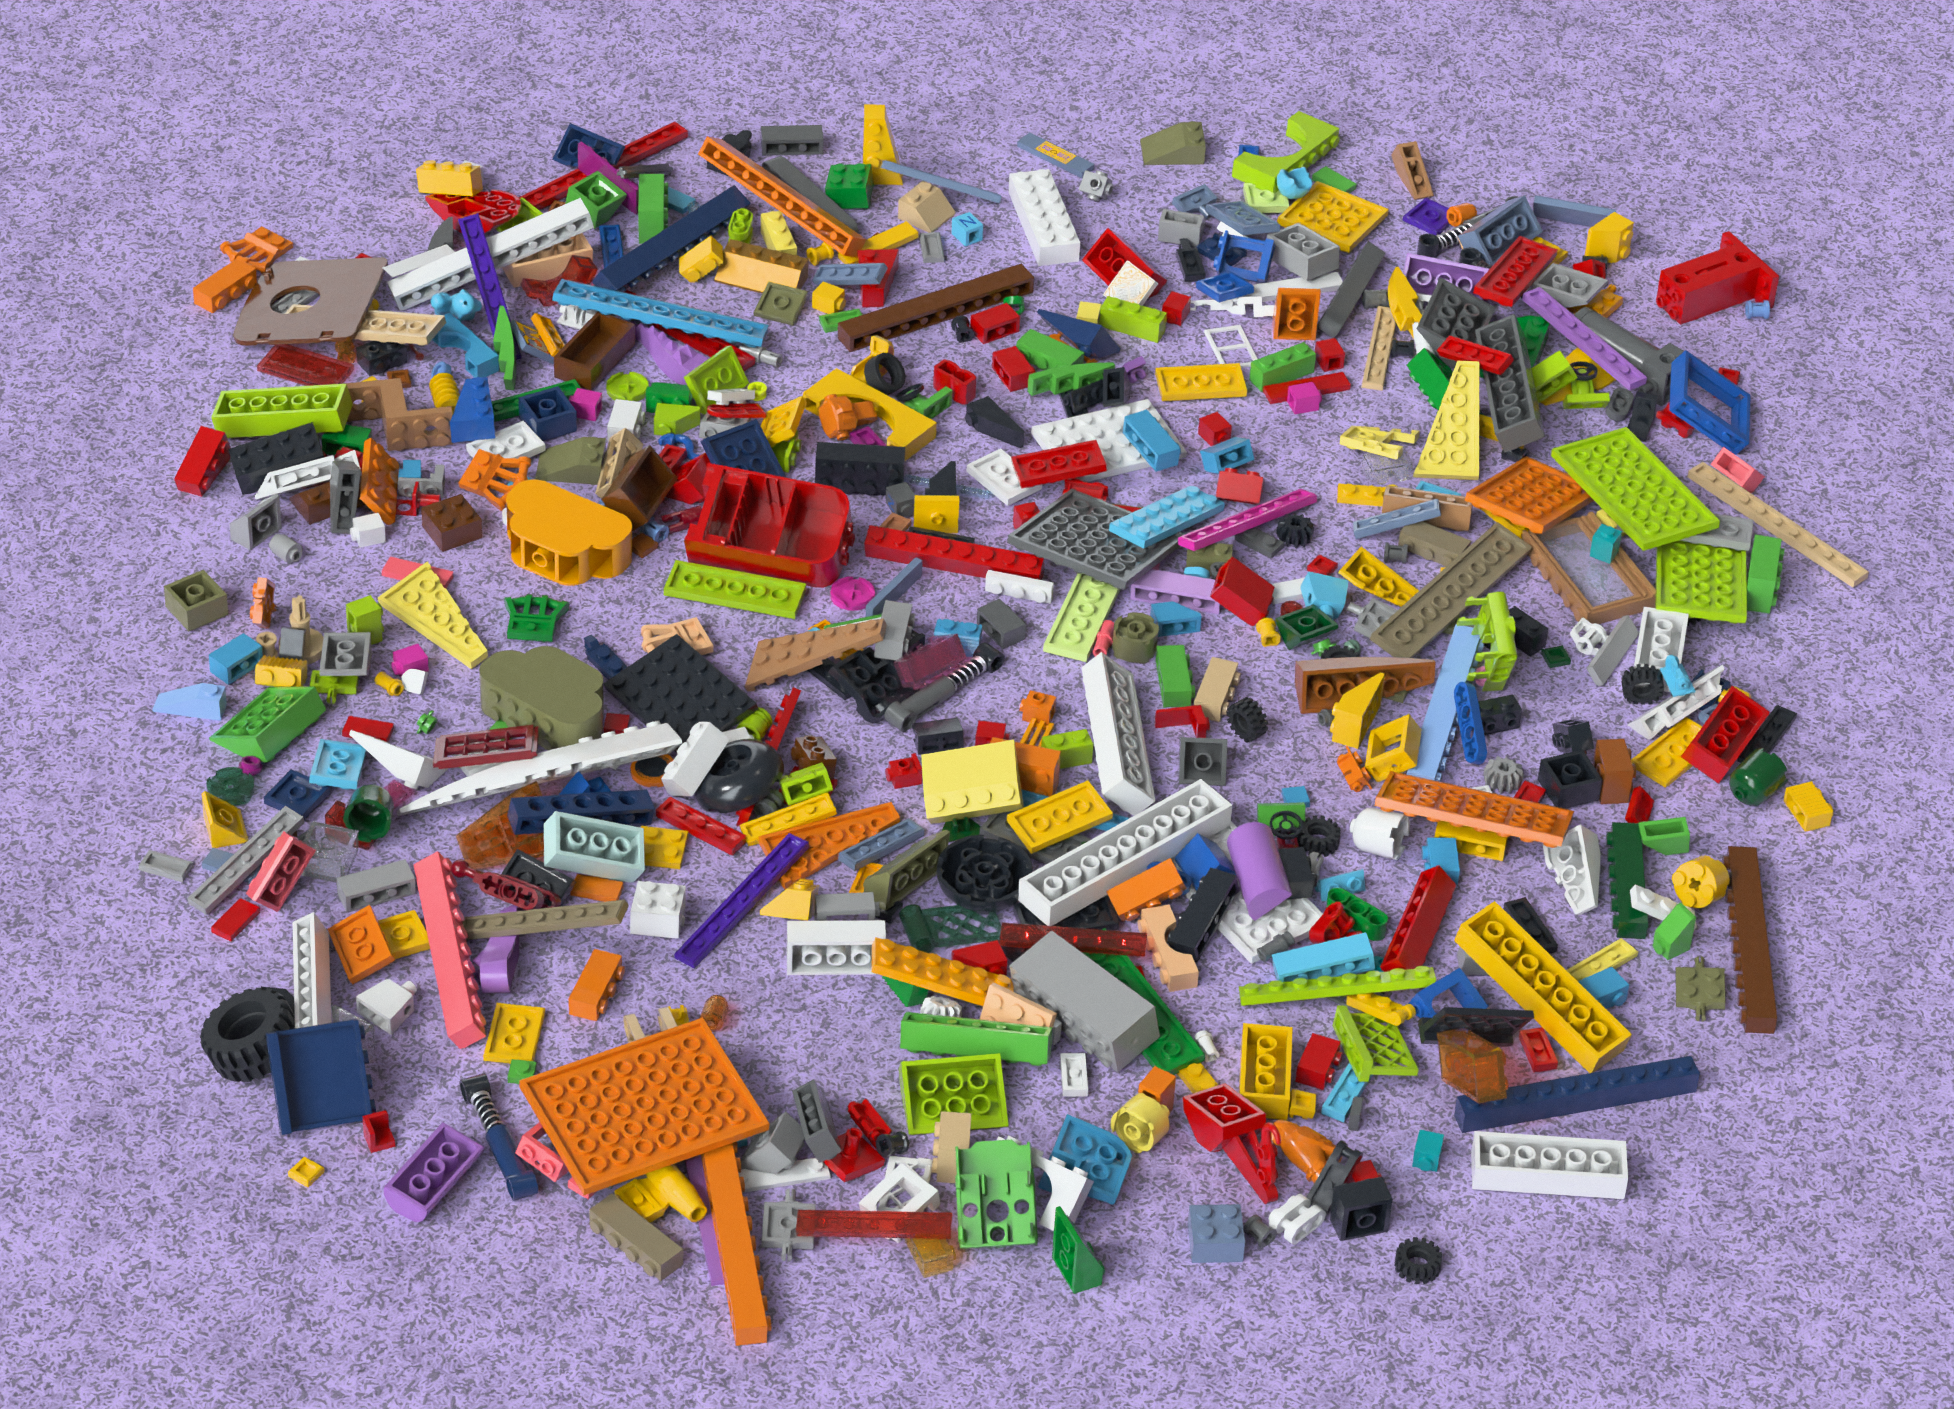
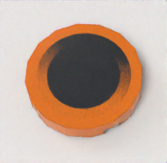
[630,754,674,787]

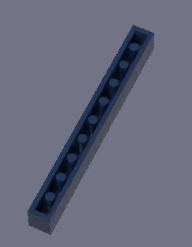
[592,185,750,293]
[1454,1056,1700,1133]

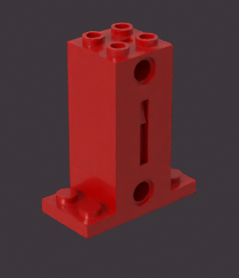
[1656,231,1779,325]

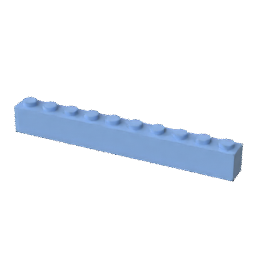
[1407,624,1484,782]

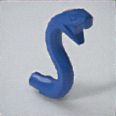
[658,433,701,460]

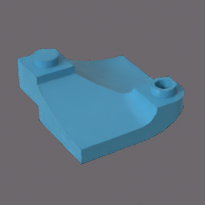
[1038,1114,1132,1205]

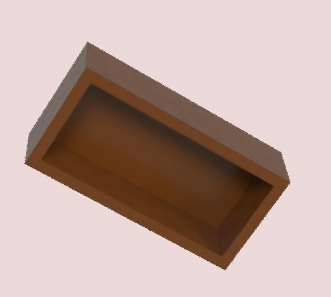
[554,311,635,391]
[601,445,677,531]

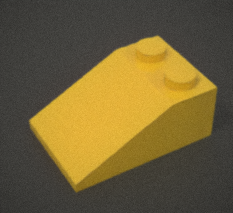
[1330,672,1385,749]

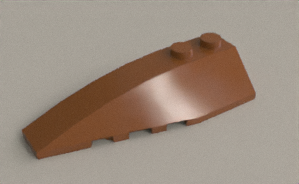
[1295,657,1436,714]

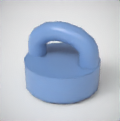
[431,361,452,378]

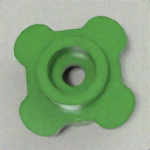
[1311,638,1336,657]
[417,710,438,734]

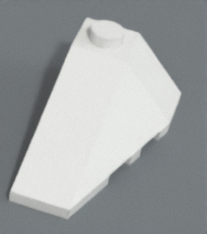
[349,730,448,789]
[1543,824,1601,915]

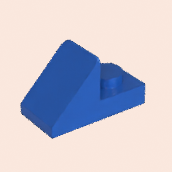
[558,771,611,795]

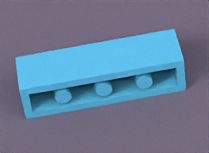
[1272,932,1375,982]

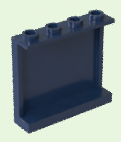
[265,1019,376,1135]

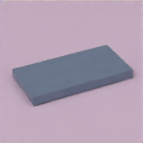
[1533,195,1616,227]
[1206,201,1280,235]

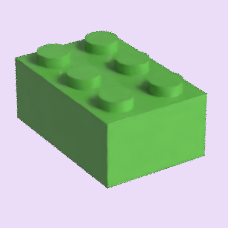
[638,174,668,244]
[1747,534,1785,614]

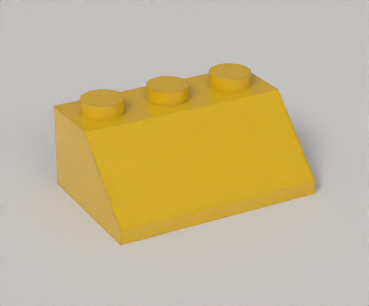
[760,879,819,921]

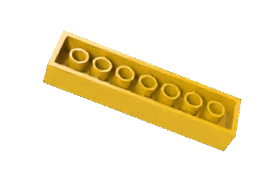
[1454,901,1632,1073]

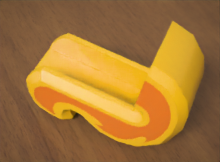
[850,335,894,385]

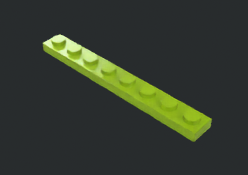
[1238,966,1436,1006]

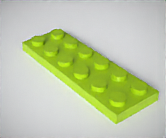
[664,560,806,619]

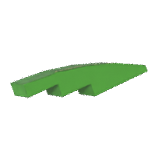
[493,306,517,391]
[1027,362,1115,396]

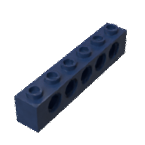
[507,789,655,835]

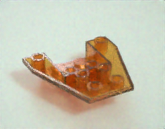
[456,781,544,870]

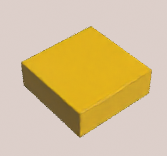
[288,1156,325,1187]

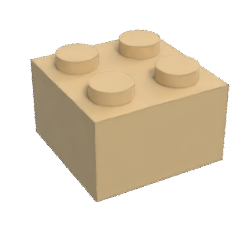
[932,1112,971,1183]

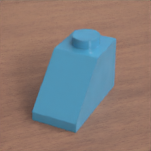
[1150,601,1202,637]

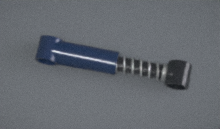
[459,1073,538,1201]

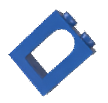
[1213,230,1276,283]
[1408,968,1489,1018]

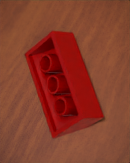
[1082,228,1167,298]

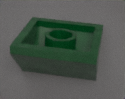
[1275,604,1338,650]

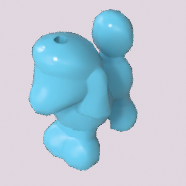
[431,289,483,321]

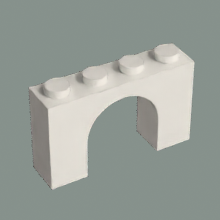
[992,1135,1094,1231]

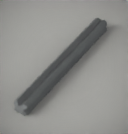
[617,163,673,179]

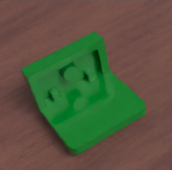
[646,382,693,413]

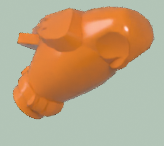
[1271,1119,1342,1183]

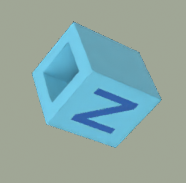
[951,212,983,247]

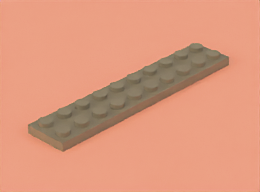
[1370,522,1532,658]

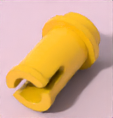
[375,671,404,696]

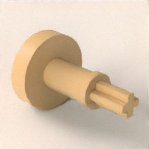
[278,595,324,664]

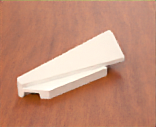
[255,450,362,500]
[1627,665,1724,740]

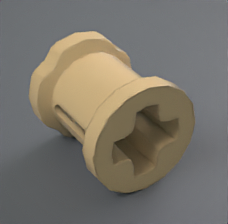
[256,632,278,658]

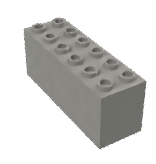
[1009,931,1160,1073]

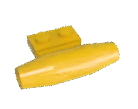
[614,1164,707,1223]

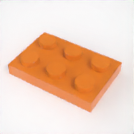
[327,905,395,985]

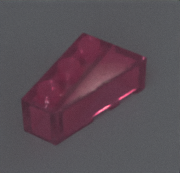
[893,634,967,690]

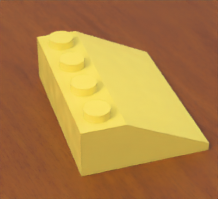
[921,740,1024,824]

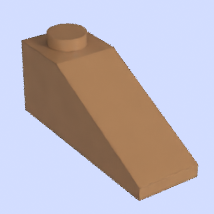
[1391,141,1434,200]

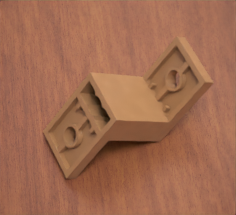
[344,378,453,451]

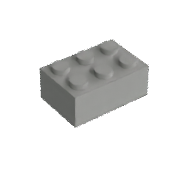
[1267,223,1340,281]

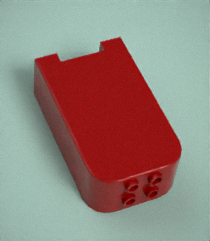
[684,463,855,588]

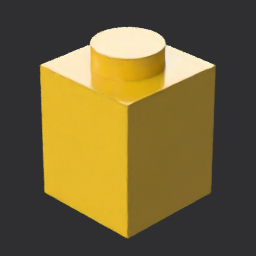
[812,282,846,314]

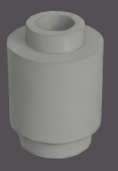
[269,534,303,564]

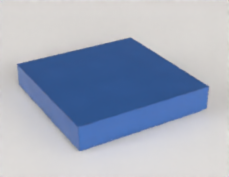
[1196,272,1254,303]

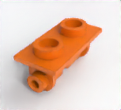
[1337,746,1372,792]

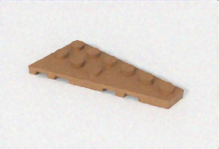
[745,618,887,692]

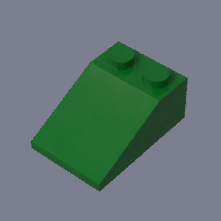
[1052,1206,1105,1294]

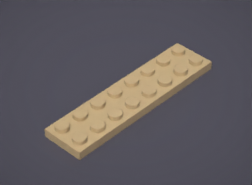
[285,304,446,346]

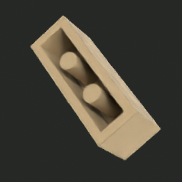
[1194,657,1241,722]

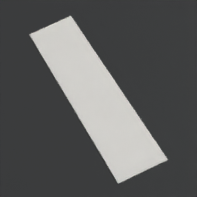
[383,244,455,277]

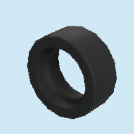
[864,352,906,396]

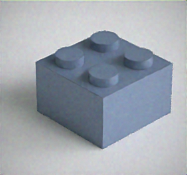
[1187,1204,1245,1263]

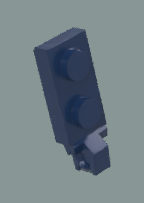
[584,635,628,680]

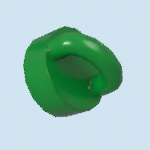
[1003,296,1025,315]

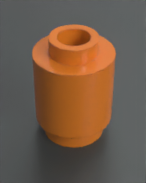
[1447,203,1477,227]

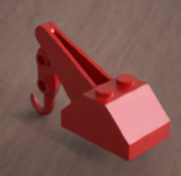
[1183,1083,1281,1204]

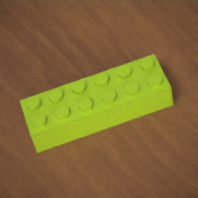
[211,384,353,438]

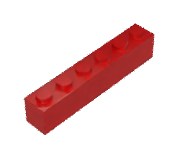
[1380,865,1456,972]

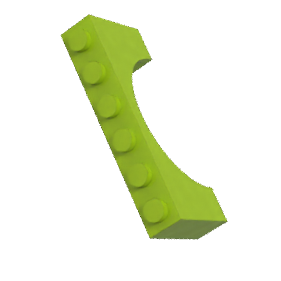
[1232,111,1340,194]

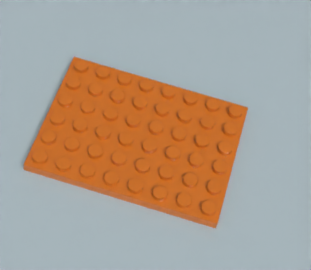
[519,1017,770,1196]

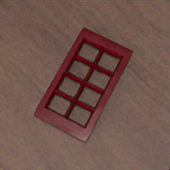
[433,725,539,769]

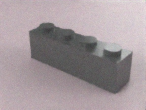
[792,1079,842,1163]

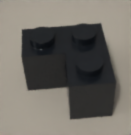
[1484,606,1548,657]

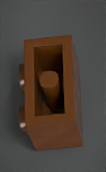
[791,735,837,780]

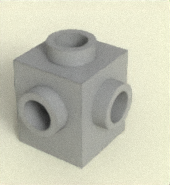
[1079,170,1113,202]

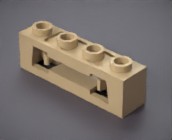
[595,428,643,498]

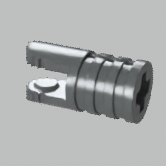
[1362,289,1390,309]

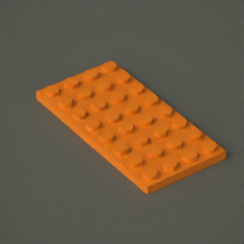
[1374,771,1574,848]

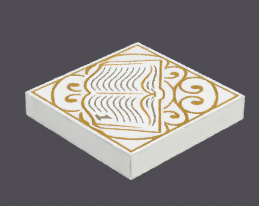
[1103,261,1158,306]

